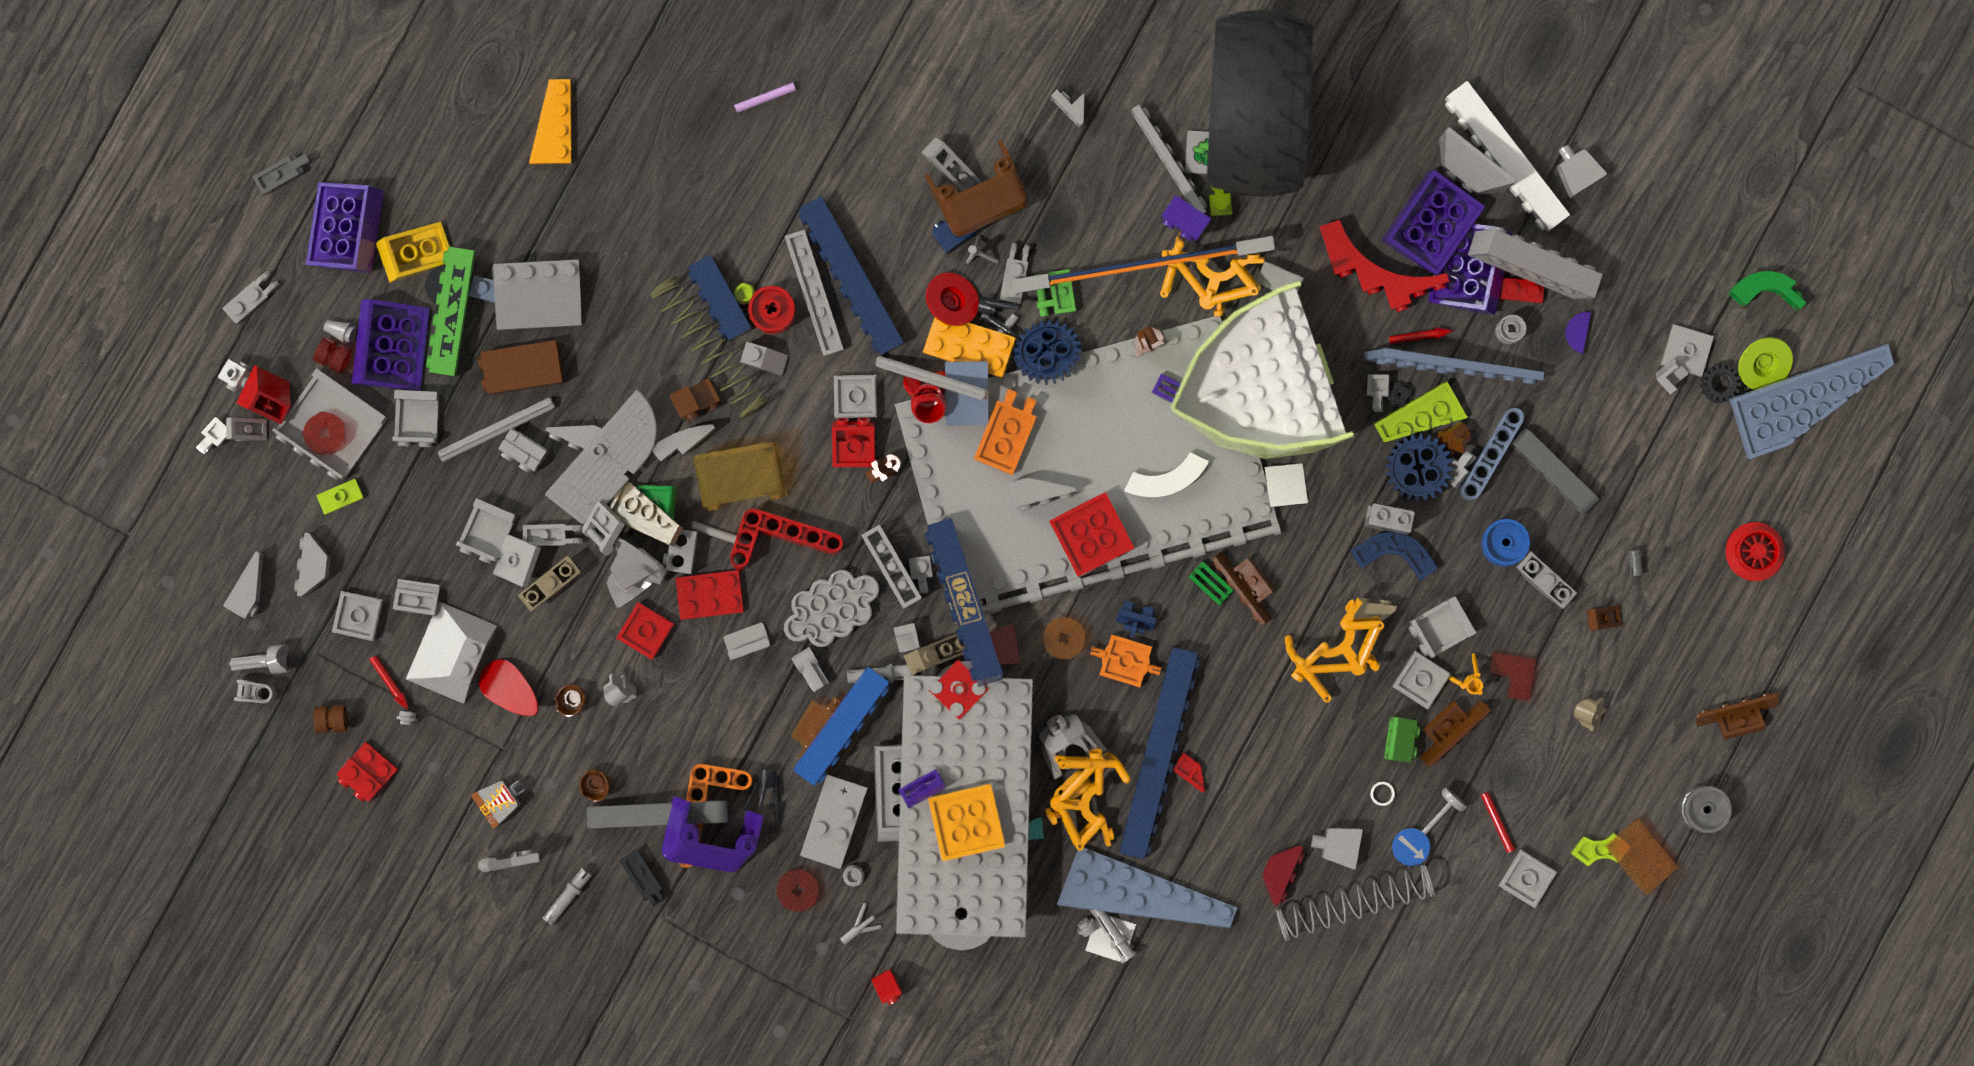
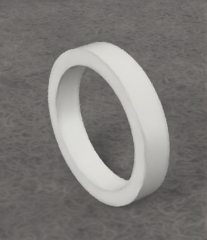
[1370,782,1395,806]

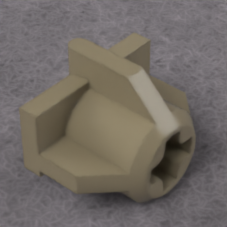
[1574,698,1607,731]

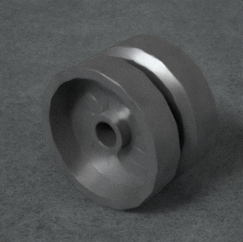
[1680,786,1732,833]

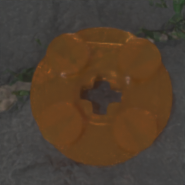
[1043,617,1085,659]

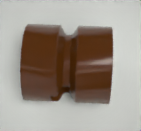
[313,705,348,734]

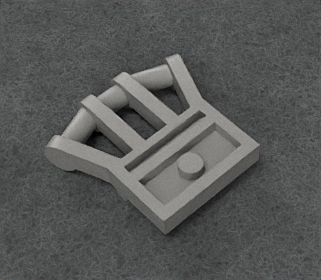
[478,850,539,872]

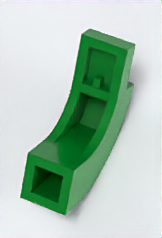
[1727,271,1806,311]

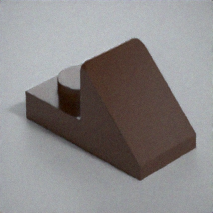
[1587,605,1622,631]

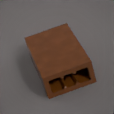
[478,340,564,395]

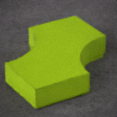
[1571,833,1630,866]

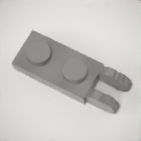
[1000,242,1030,304]
[222,271,280,325]
[523,524,583,546]

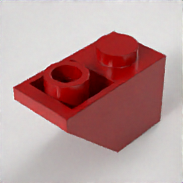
[871,968,902,1005]

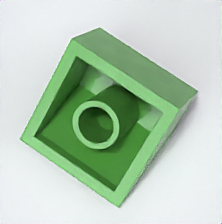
[1384,717,1420,763]

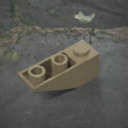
[904,634,965,675]

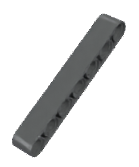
[587,801,728,829]

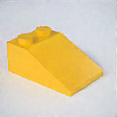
[376,222,449,283]

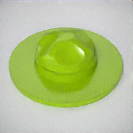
[1738,337,1793,390]

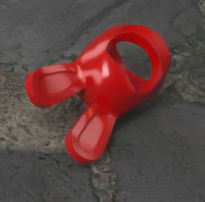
[903,371,947,424]

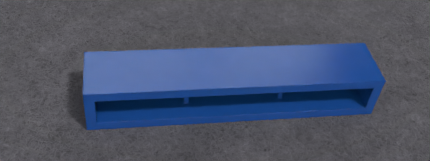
[793,666,890,785]

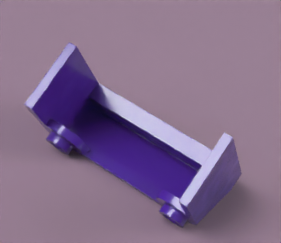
[662,796,764,872]

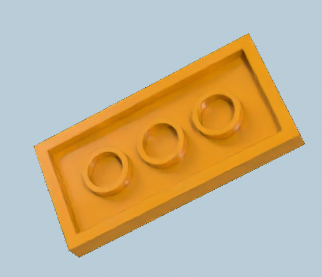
[923,318,1016,378]

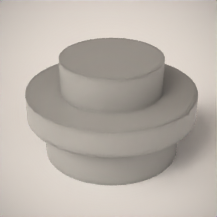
[396,711,418,726]
[843,865,864,887]
[1077,918,1097,937]

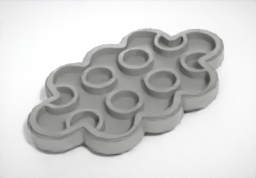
[784,570,879,647]

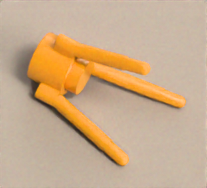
[1448,653,1483,695]

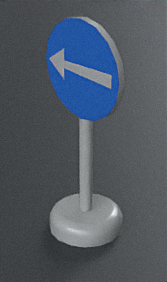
[1392,787,1468,866]

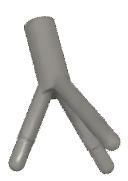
[966,235,999,264]
[840,903,882,945]

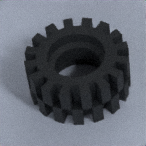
[1700,364,1741,403]

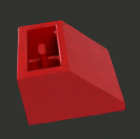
[236,365,291,425]

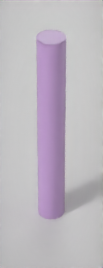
[734,83,796,113]

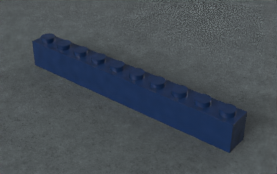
[1119,647,1200,859]

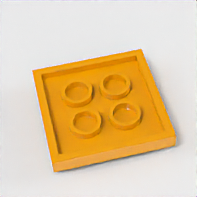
[928,784,1005,861]

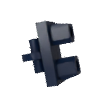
[1116,601,1156,638]

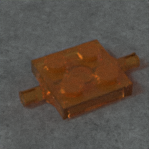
[790,696,842,759]

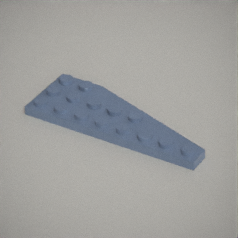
[1729,344,1894,459]

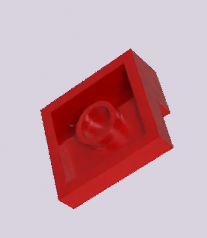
[832,418,875,467]
[336,742,398,802]

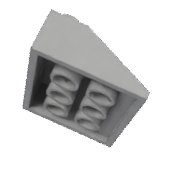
[492,260,581,330]

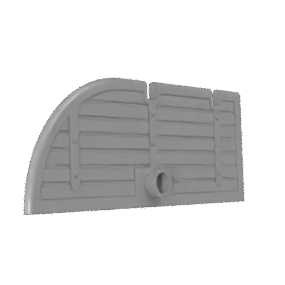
[545,389,657,525]

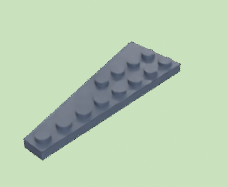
[1363,348,1544,385]
[1057,846,1237,928]

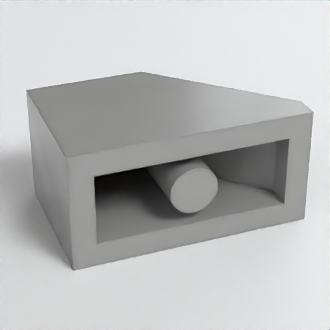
[740,342,788,376]

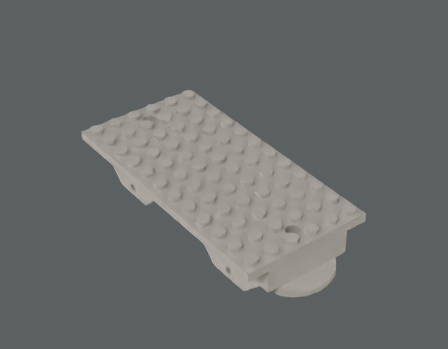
[896,661,1032,950]

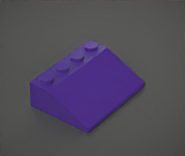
[1381,170,1485,275]
[306,182,384,273]
[1428,224,1512,315]
[352,299,430,391]

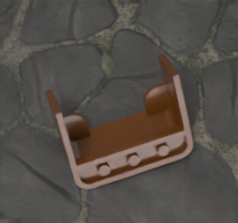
[925,140,1029,236]

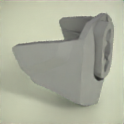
[607,538,667,608]
[1039,714,1106,780]

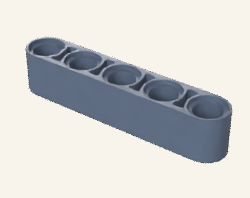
[1460,408,1524,501]

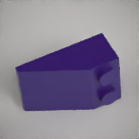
[1161,195,1211,242]

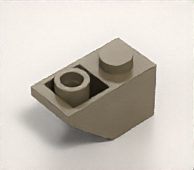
[1353,598,1397,621]

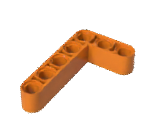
[679,764,753,867]

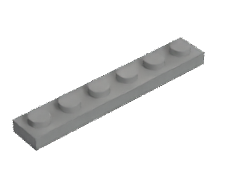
[1131,105,1207,214]
[785,230,844,356]

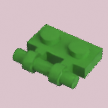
[1034,269,1076,317]

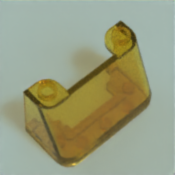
[693,442,787,511]

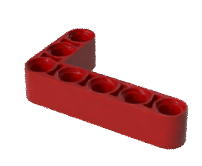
[730,509,843,570]

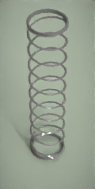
[1276,864,1435,941]

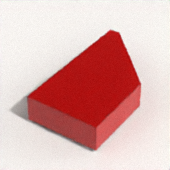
[1172,753,1205,793]

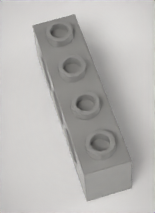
[861,525,922,609]

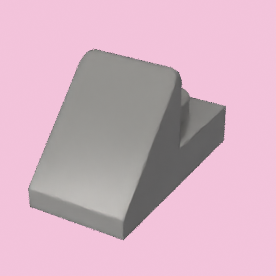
[1051,90,1084,128]
[226,417,267,441]

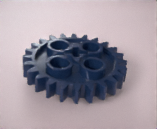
[1013,320,1082,385]
[1385,433,1454,502]

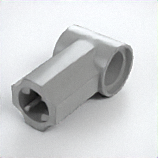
[791,647,829,692]

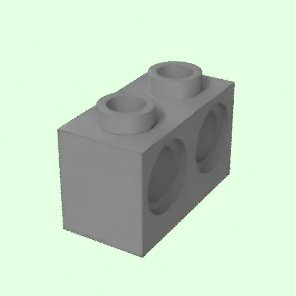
[663,530,698,574]

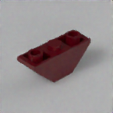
[1261,845,1304,906]

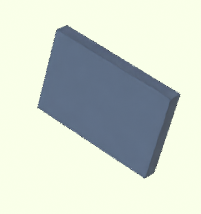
[945,361,988,426]

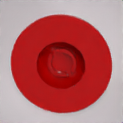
[926,273,979,326]

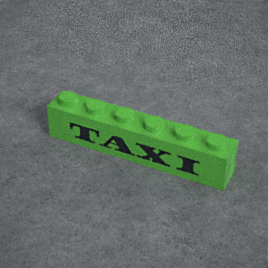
[426,247,476,376]

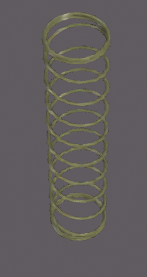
[650,276,768,419]

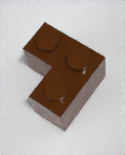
[669,378,721,422]

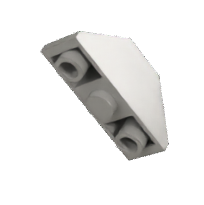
[294,533,331,597]
[1516,551,1577,609]

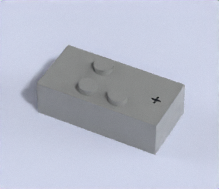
[800,774,868,869]

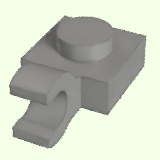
[1367,374,1390,412]
[1446,451,1477,488]
[909,556,933,594]

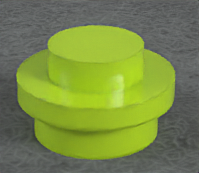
[734,283,755,304]

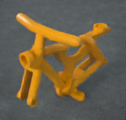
[1160,232,1265,316]
[1285,598,1384,703]
[1045,749,1131,851]

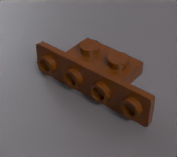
[1212,552,1275,626]
[1696,693,1780,740]
[1420,701,1491,767]

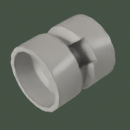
[1495,315,1526,345]

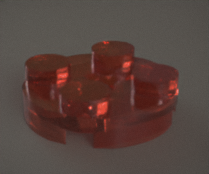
[302,411,346,455]
[777,869,819,912]

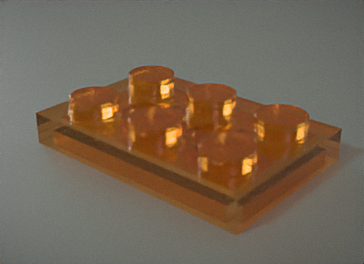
[1605,819,1678,895]

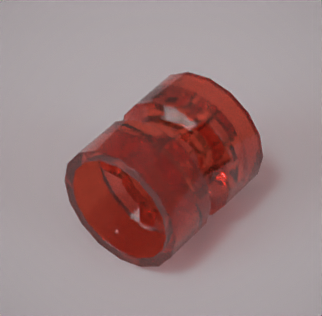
[313,337,352,374]

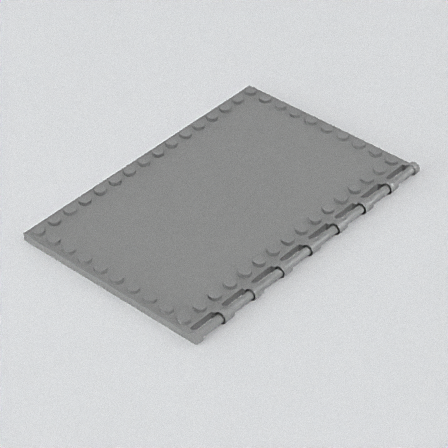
[895,316,1281,624]

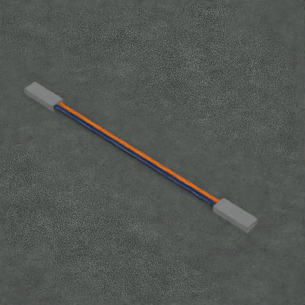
[1011,236,1275,294]

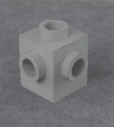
[218,359,252,393]

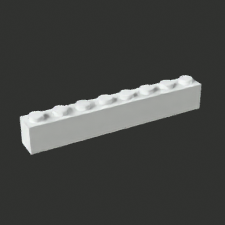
[1445,81,1570,232]

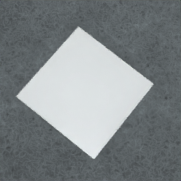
[1265,463,1308,507]
[1085,916,1136,962]

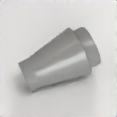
[323,319,357,343]

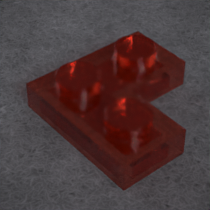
[1490,652,1536,701]

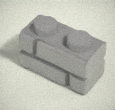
[499,428,549,473]

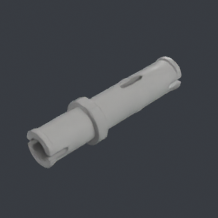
[542,868,592,926]

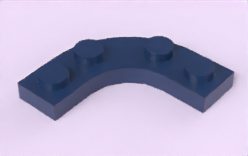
[1350,532,1438,581]

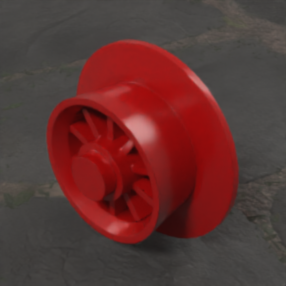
[1725,522,1785,581]

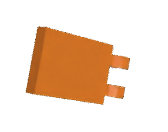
[973,389,1037,475]

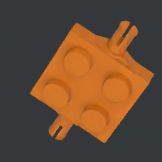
[1090,635,1161,687]

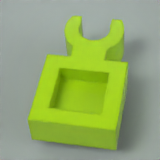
[1209,185,1232,217]

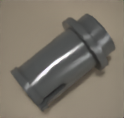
[1626,549,1644,576]

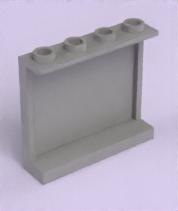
[272,368,389,480]

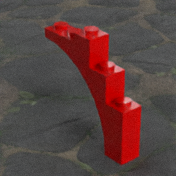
[1319,220,1449,313]

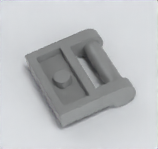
[582,501,625,555]

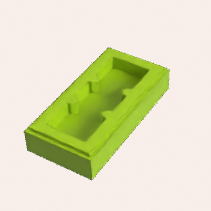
[316,479,364,515]

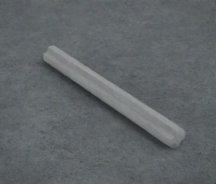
[876,356,988,401]
[438,398,555,462]

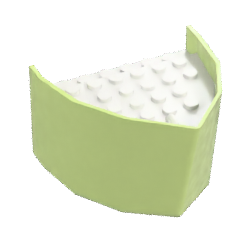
[1172,281,1354,459]

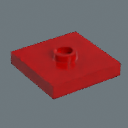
[616,602,674,660]
[929,660,989,720]

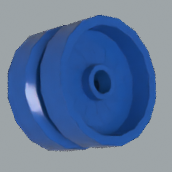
[1481,519,1530,567]

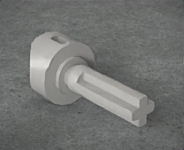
[230,644,290,674]

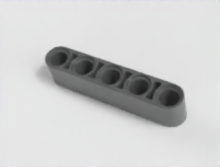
[1510,428,1599,515]

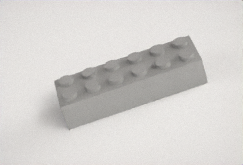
[1468,227,1602,299]

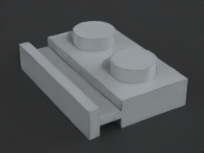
[393,579,441,616]

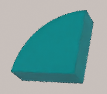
[1028,817,1044,840]

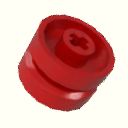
[748,285,796,335]

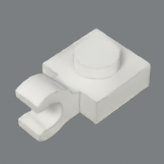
[196,417,227,455]

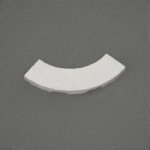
[1124,453,1209,498]

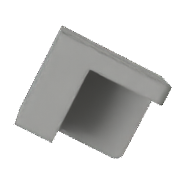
[1656,357,1688,395]
[894,623,920,652]

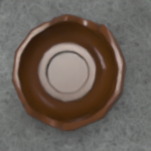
[554,684,587,717]
[579,768,611,803]

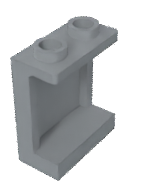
[392,390,440,447]
[456,498,517,564]
[1364,504,1414,535]
[1408,596,1476,658]

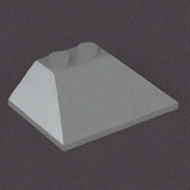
[1439,127,1515,195]
[406,602,497,704]

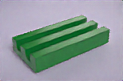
[1188,562,1233,605]

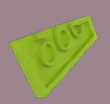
[1373,381,1468,442]

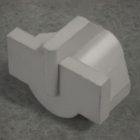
[603,673,637,706]

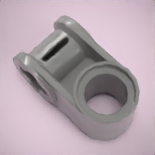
[234,679,277,703]

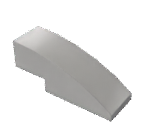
[652,424,716,463]

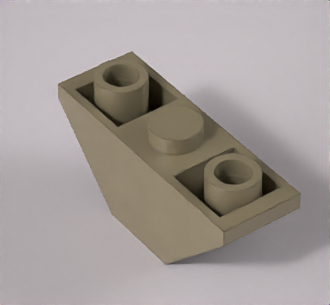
[518,556,581,612]

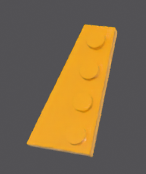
[529,79,572,165]

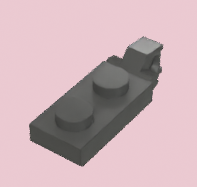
[253,154,312,196]

